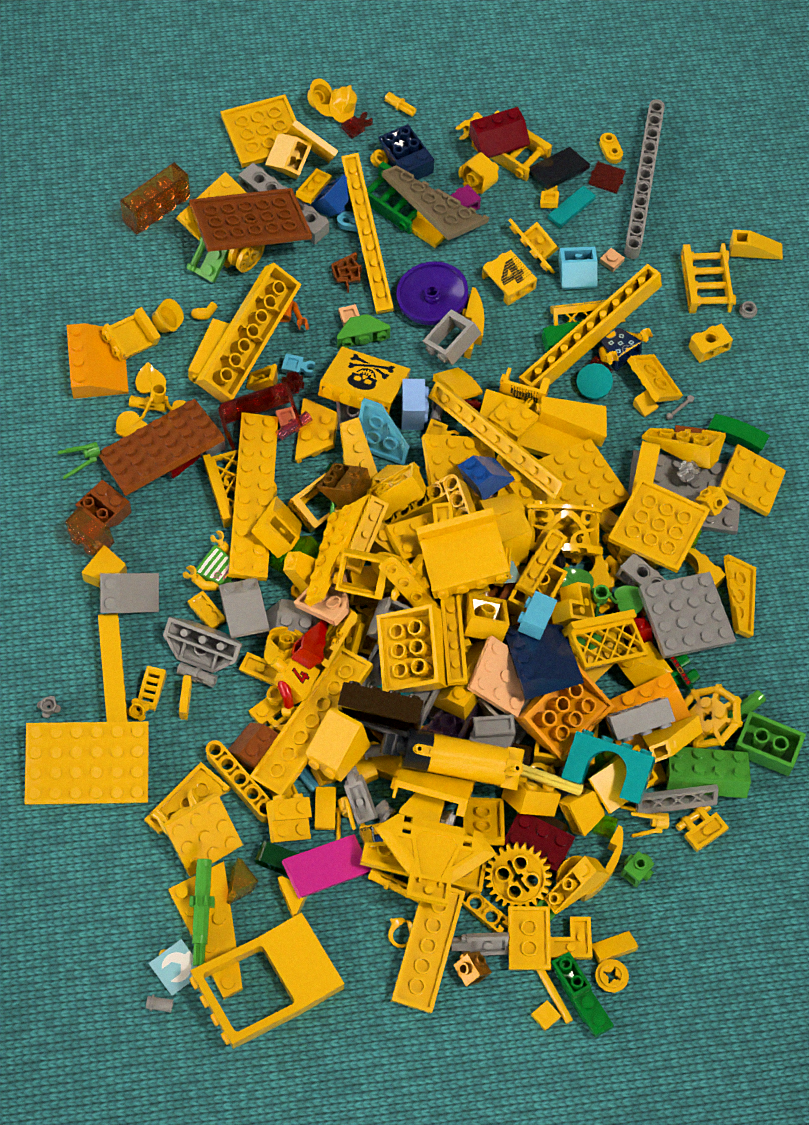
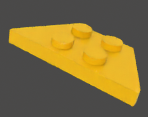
[295,398,338,463]

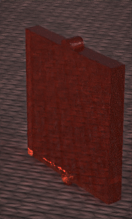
[588,161,626,194]

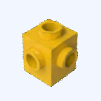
[695,486,729,516]

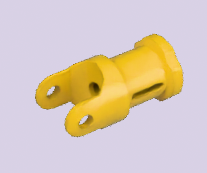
[455,112,483,140]

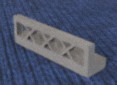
[634,784,719,814]

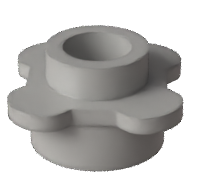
[37,696,61,718]

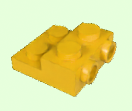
[266,793,312,843]

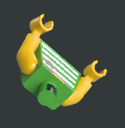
[183,530,243,591]

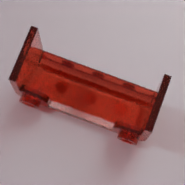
[218,383,303,450]

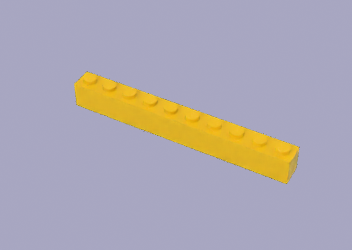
[519,264,662,389]

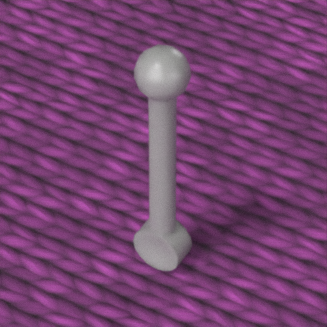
[666,395,694,420]

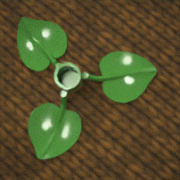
[562,567,644,650]

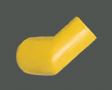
[191,302,218,320]
[605,555,621,582]

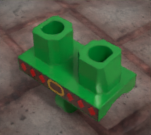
[669,654,700,691]

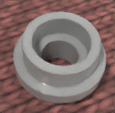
[739,301,757,319]

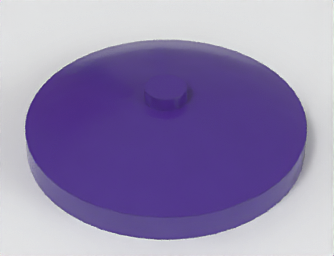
[396,261,469,325]

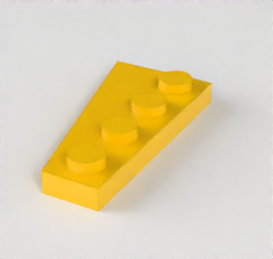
[144,762,231,835]

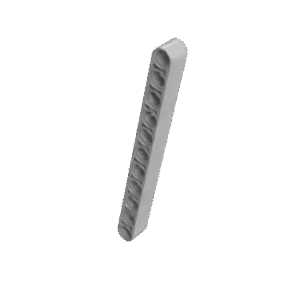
[624,99,665,259]

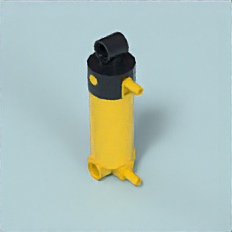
[380,727,525,791]

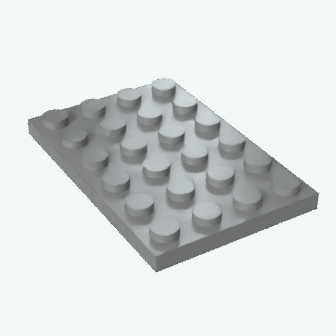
[626,450,740,535]

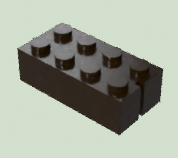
[338,681,424,732]

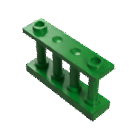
[366,161,417,234]

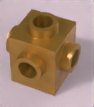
[454,951,492,987]

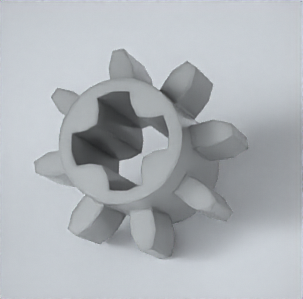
[677,460,701,484]

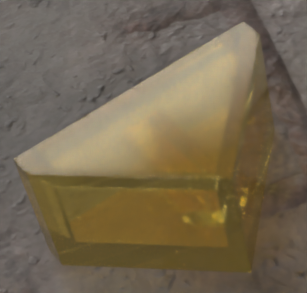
[226,858,259,904]

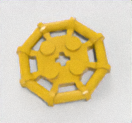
[684,684,743,748]

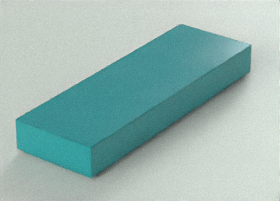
[547,186,596,229]

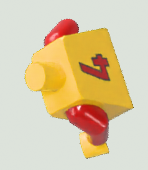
[271,656,321,718]

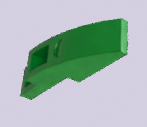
[551,952,614,1038]

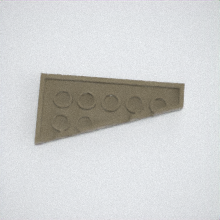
[382,165,490,240]

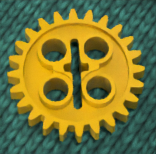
[485,842,552,906]

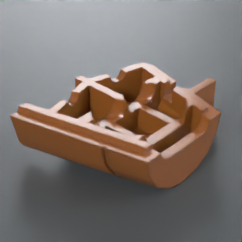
[331,252,362,293]

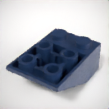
[378,124,434,180]

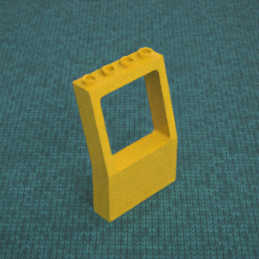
[189,912,344,1049]

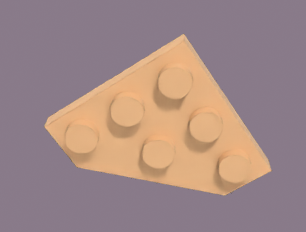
[294,569,349,626]
[467,636,525,718]

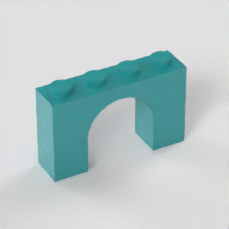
[561,729,656,804]

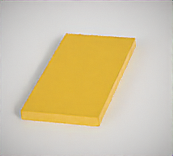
[473,389,584,457]

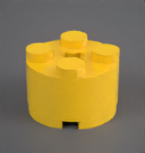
[458,152,499,194]
[264,626,304,671]

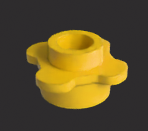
[127,698,150,721]

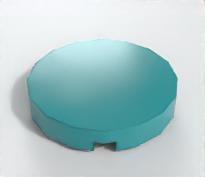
[576,363,613,400]

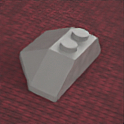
[256,599,322,638]
[163,617,242,673]

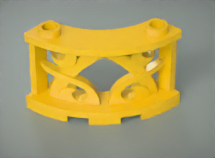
[527,500,603,556]

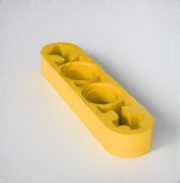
[462,890,508,933]

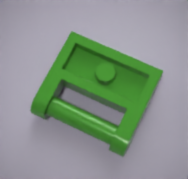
[186,237,230,283]

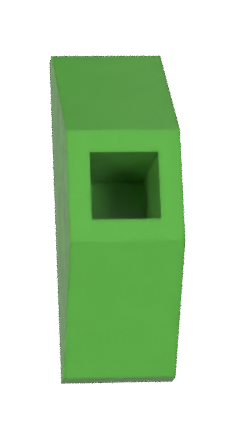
[337,314,391,349]

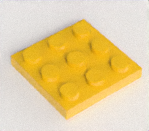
[719,444,786,516]
[162,793,243,877]

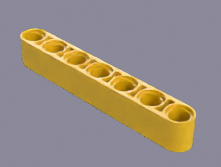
[619,441,661,557]
[98,613,128,722]

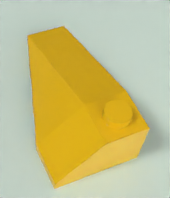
[642,428,726,469]

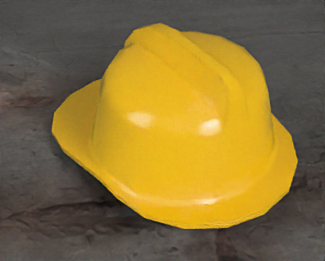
[307,78,332,117]
[329,85,357,123]
[151,299,184,333]

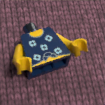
[599,328,653,371]

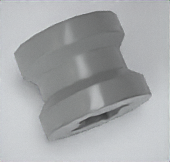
[375,800,397,823]

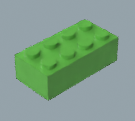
[665,747,751,798]

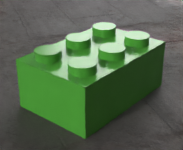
[733,711,806,777]

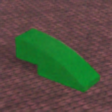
[707,414,770,454]

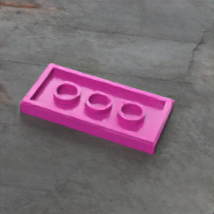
[282,834,371,899]

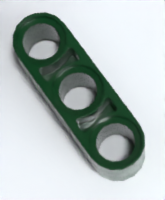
[254,841,299,876]

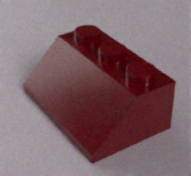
[469,107,530,158]

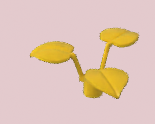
[115,362,186,437]

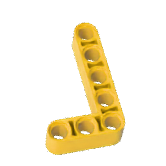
[381,475,476,527]

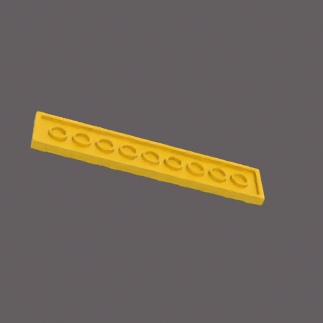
[228,412,279,581]

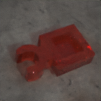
[341,112,373,139]

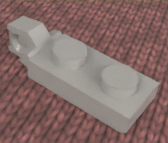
[344,766,378,825]
[451,932,509,956]

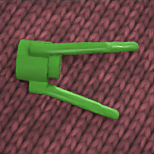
[58,442,100,479]

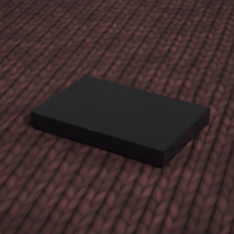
[529,147,590,190]

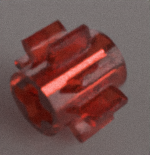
[282,371,304,394]

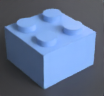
[401,379,429,430]

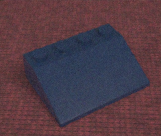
[505,623,584,700]

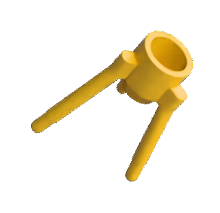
[336,796,365,840]
[620,805,669,838]

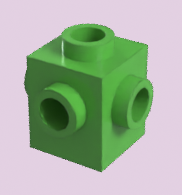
[621,851,655,888]

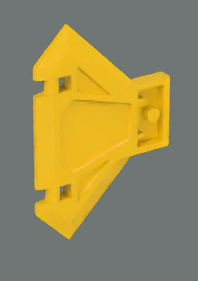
[375,814,497,906]

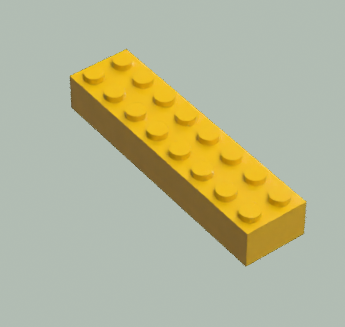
[195,262,302,404]

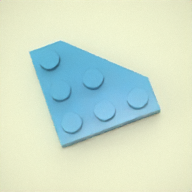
[359,398,410,465]

